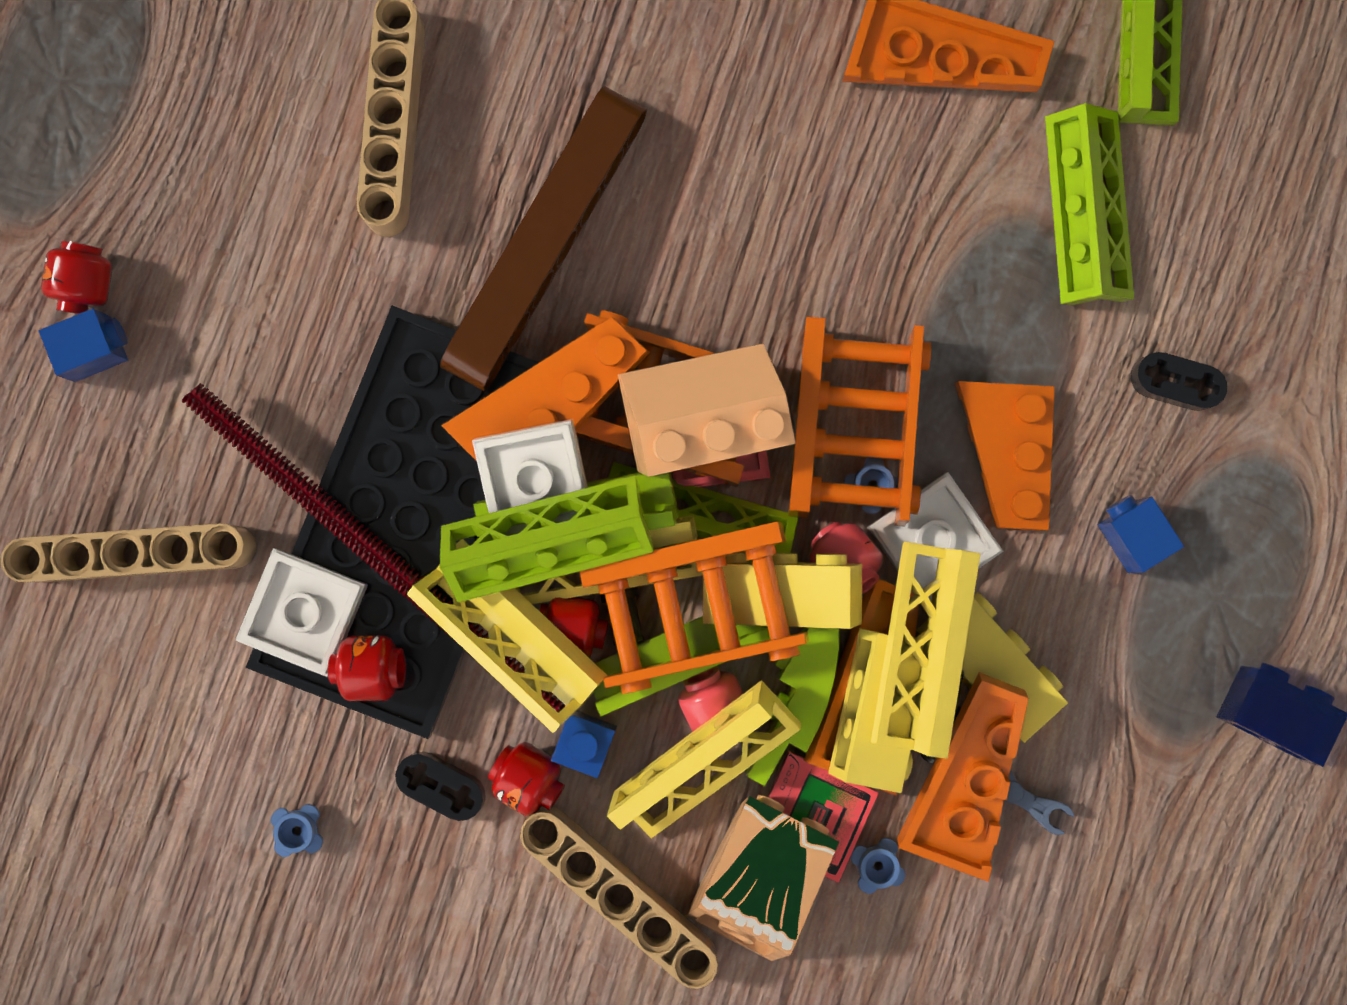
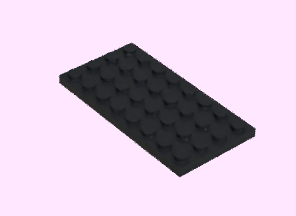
[245,305,539,739]

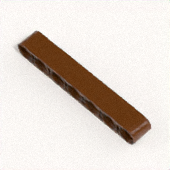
[440,86,647,391]

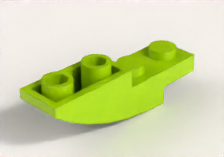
[745,627,839,786]

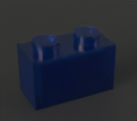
[1216,663,1347,767]

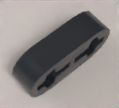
[1131,352,1227,411]
[395,751,486,821]

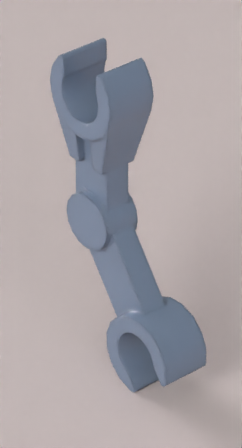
[1005,770,1074,835]

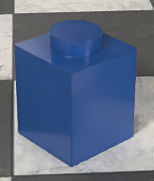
[38,308,129,382]
[1097,495,1184,573]
[551,711,617,778]

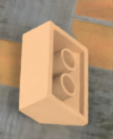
[618,344,796,477]

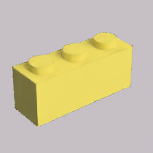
[703,552,862,629]
[916,592,1068,743]
[828,628,924,793]

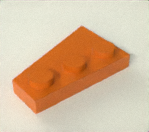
[955,381,1055,531]

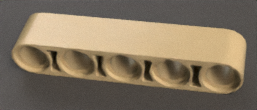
[357,0,425,237]
[0,524,257,582]
[520,806,718,989]

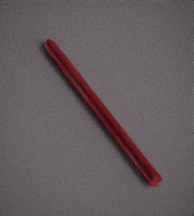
[182,383,566,713]

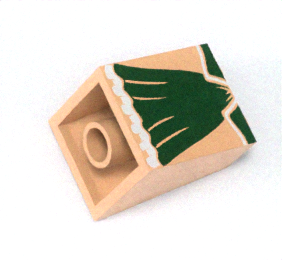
[685,795,839,961]

